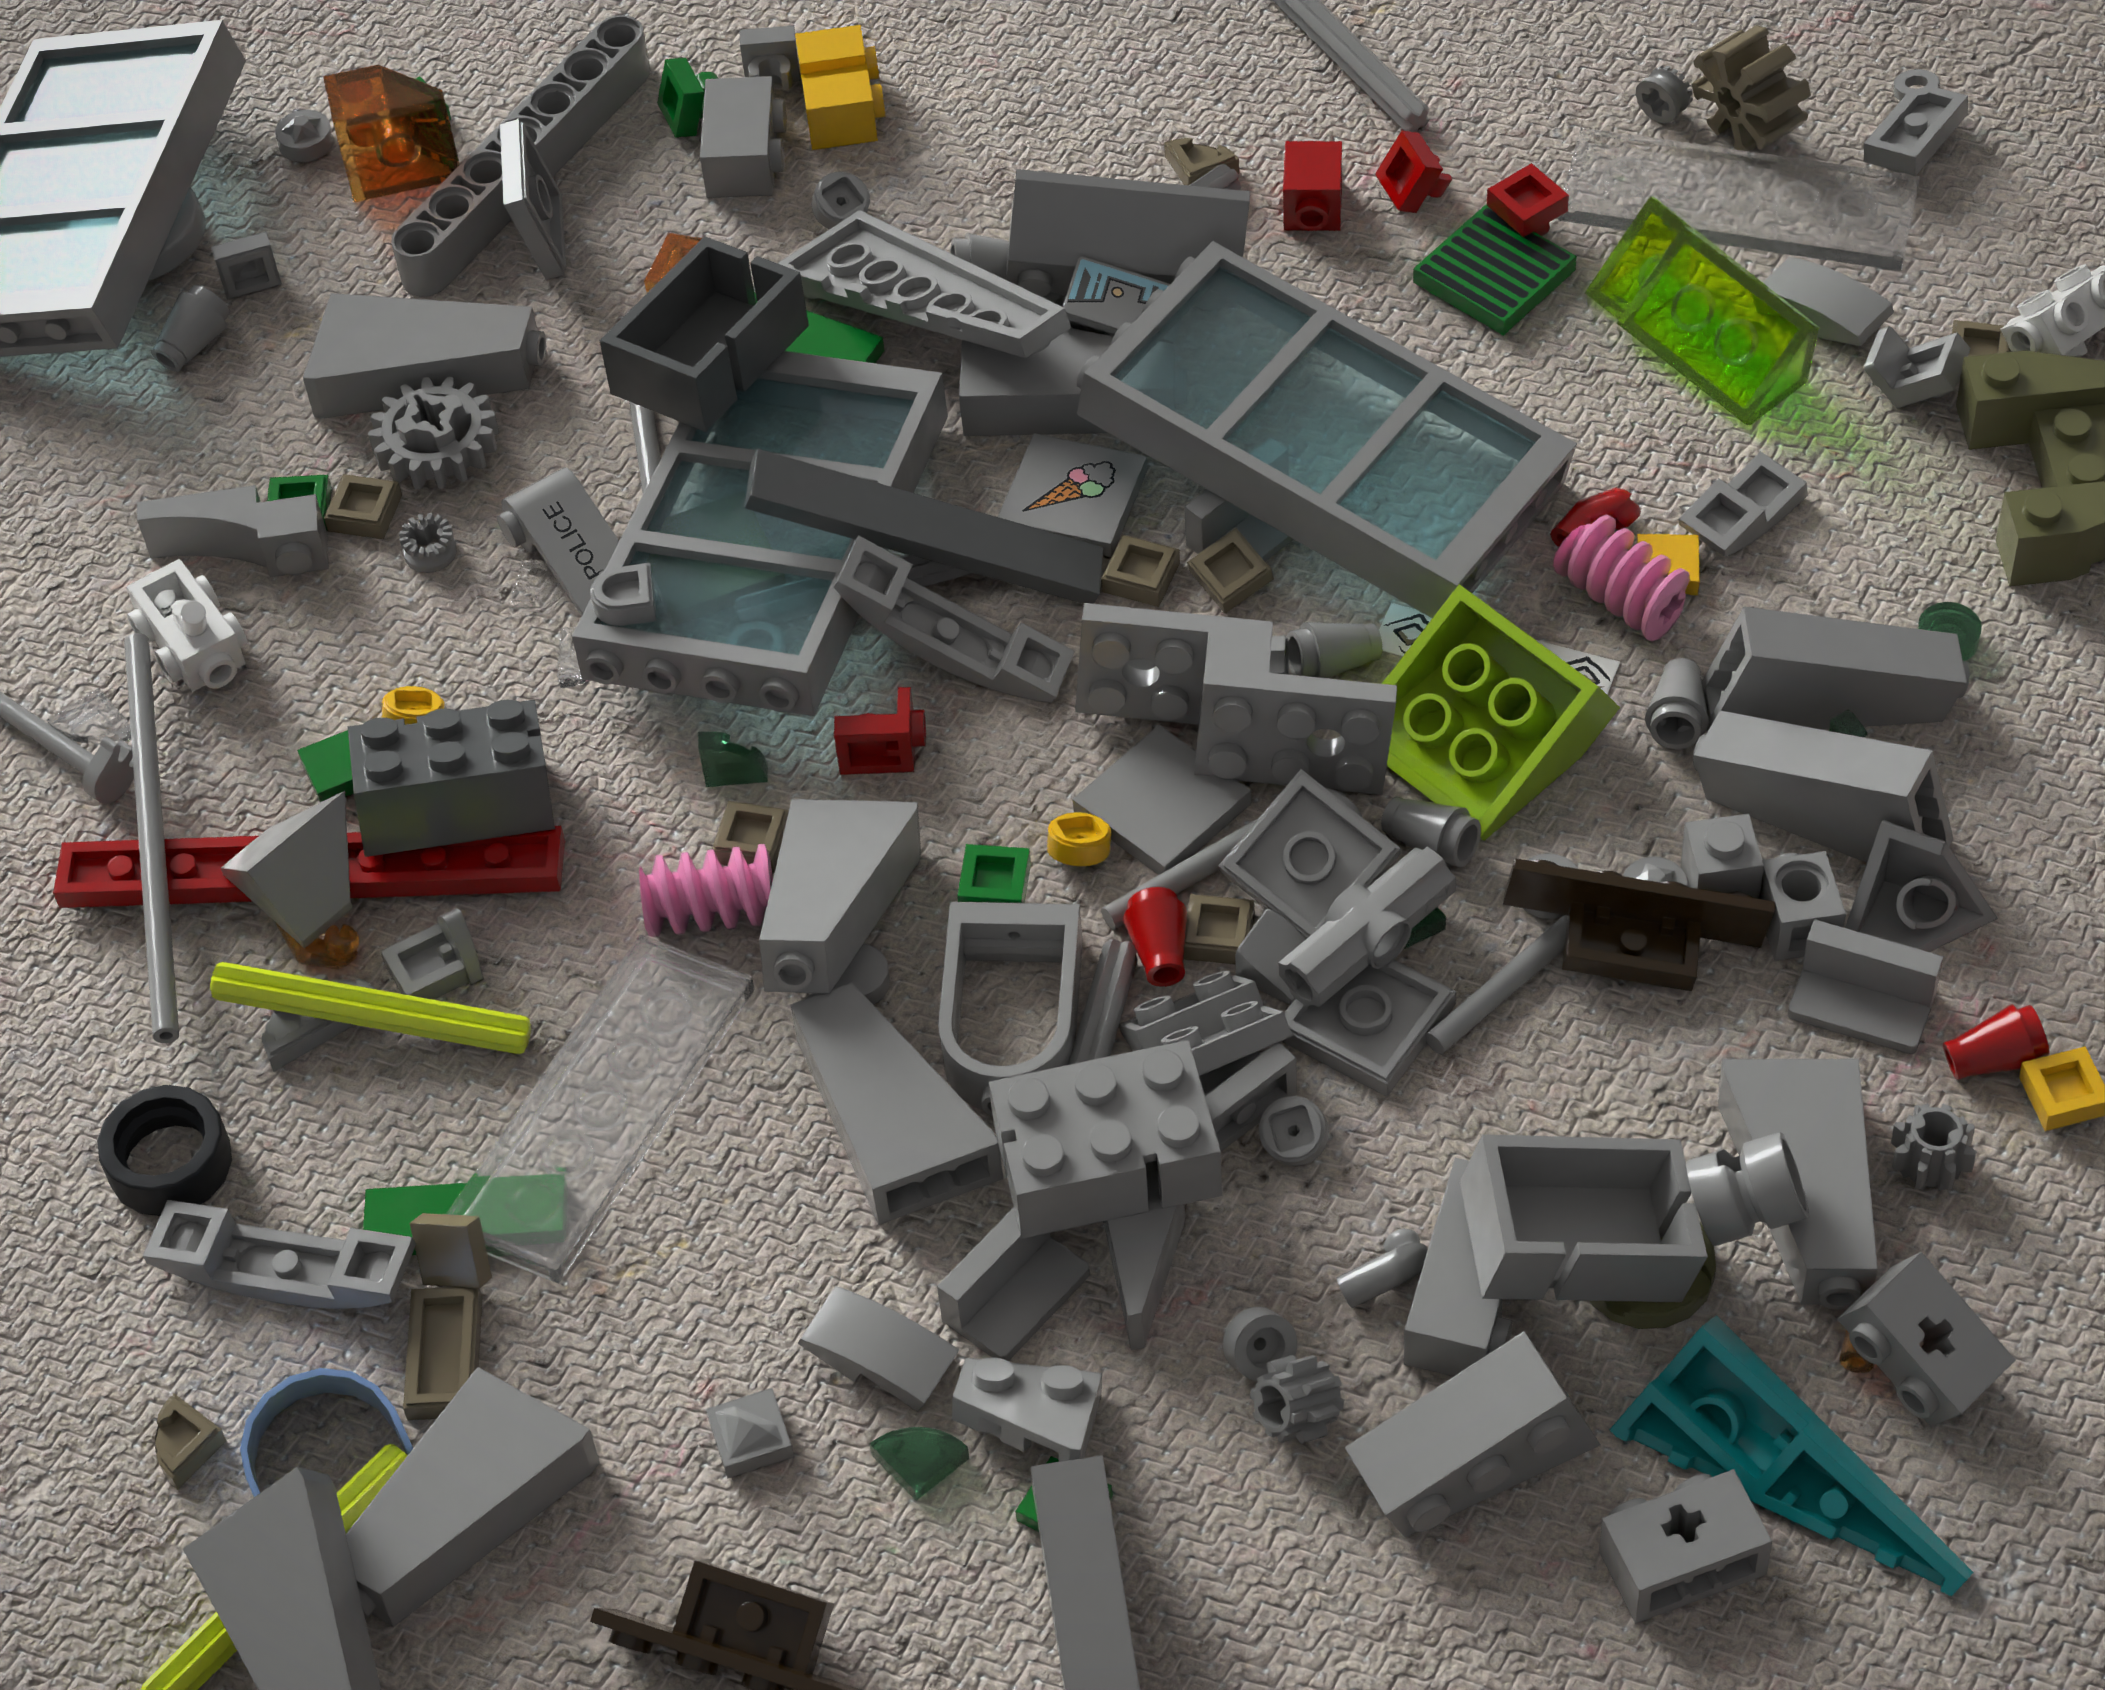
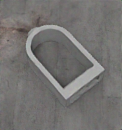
[938,902,1083,1116]

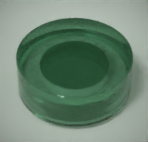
[1918,602,1982,661]

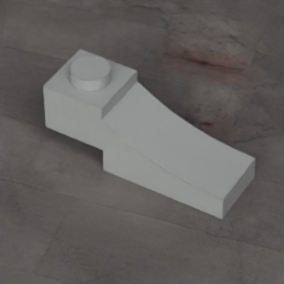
[137,485,329,577]

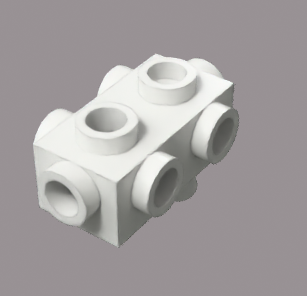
[2000,264,2105,357]
[126,559,248,692]

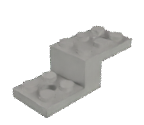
[1075,603,1397,795]

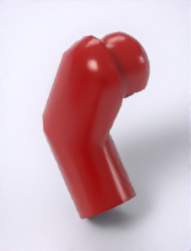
[1550,487,1641,547]

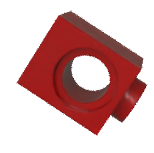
[1283,141,1342,231]

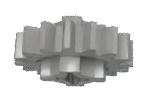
[368,377,499,489]

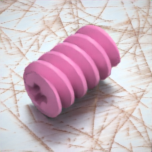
[1553,514,1690,641]
[639,844,773,937]

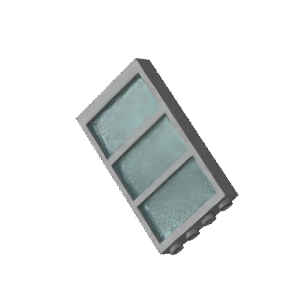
[0,20,246,357]
[1077,241,1577,618]
[572,351,948,716]

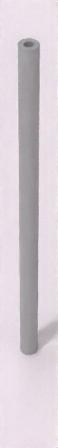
[124,633,179,1043]

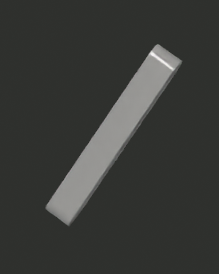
[391,15,650,297]

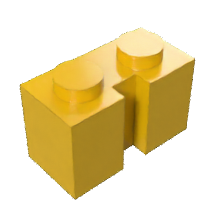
[795,25,886,150]

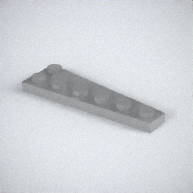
[778,210,1071,358]

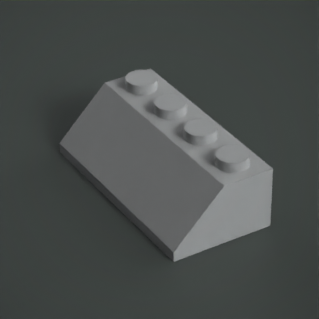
[1005,169,1250,314]

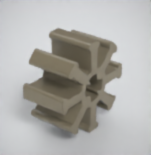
[1692,25,1811,154]

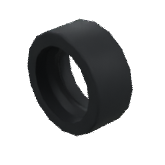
[97,1085,232,1216]

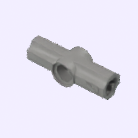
[1278,846,1456,1007]

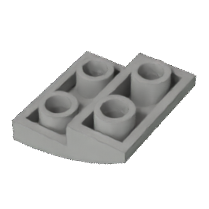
[1119,971,1292,1076]

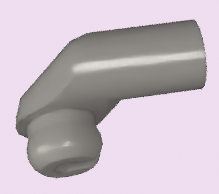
[1337,1228,1428,1308]

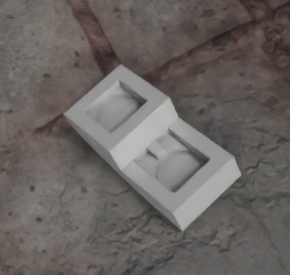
[1756,256,1894,346]
[1678,451,1808,557]
[798,1286,960,1412]

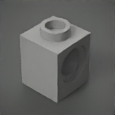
[1759,851,1846,961]

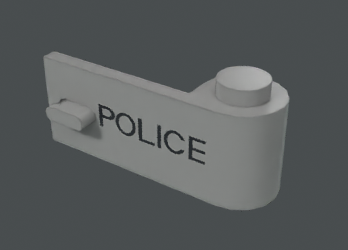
[497,467,657,616]

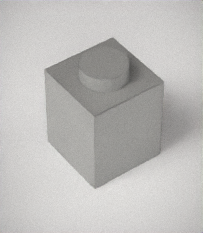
[1680,814,1764,899]

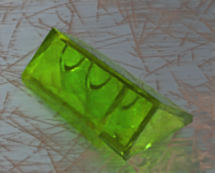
[1585,196,1819,425]

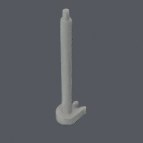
[0,692,134,804]

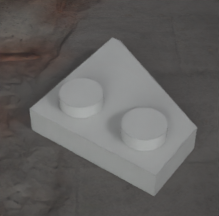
[952,1357,1102,1462]

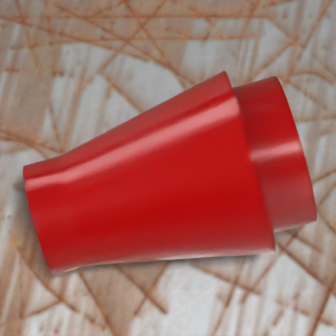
[1123,887,1187,987]
[1943,1004,2050,1080]

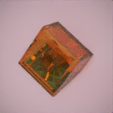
[323,65,460,203]

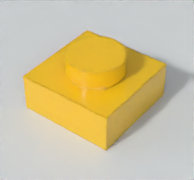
[2019,1046,2105,1131]

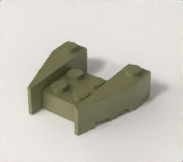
[1956,350,2105,587]

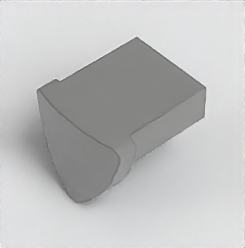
[380,908,484,1000]

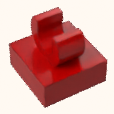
[1375,130,1453,213]
[1487,163,1569,237]

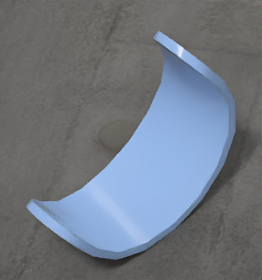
[240,1368,413,1497]

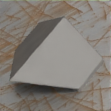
[220,791,353,948]
[1845,820,1998,952]

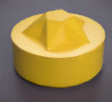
[381,686,445,725]
[1047,812,1111,866]

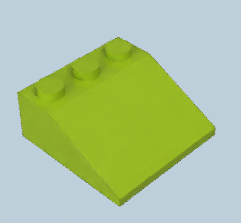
[1382,584,1620,841]

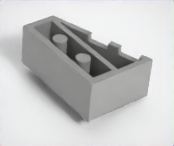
[1345,1331,1601,1538]

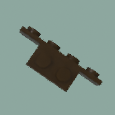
[1503,858,1775,991]
[590,1560,862,1690]

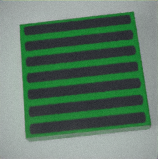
[1413,204,1577,336]

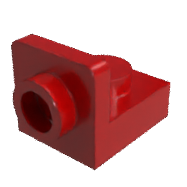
[834,687,926,775]

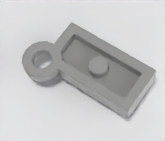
[1864,69,1968,176]

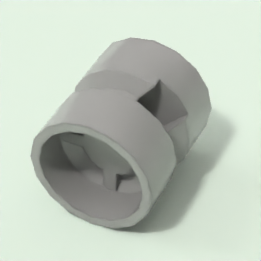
[1686,1132,1809,1246]

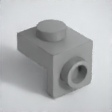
[1864,326,1971,408]

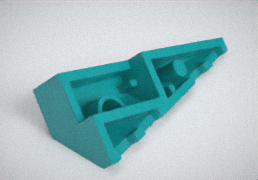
[1609,1315,1974,1597]

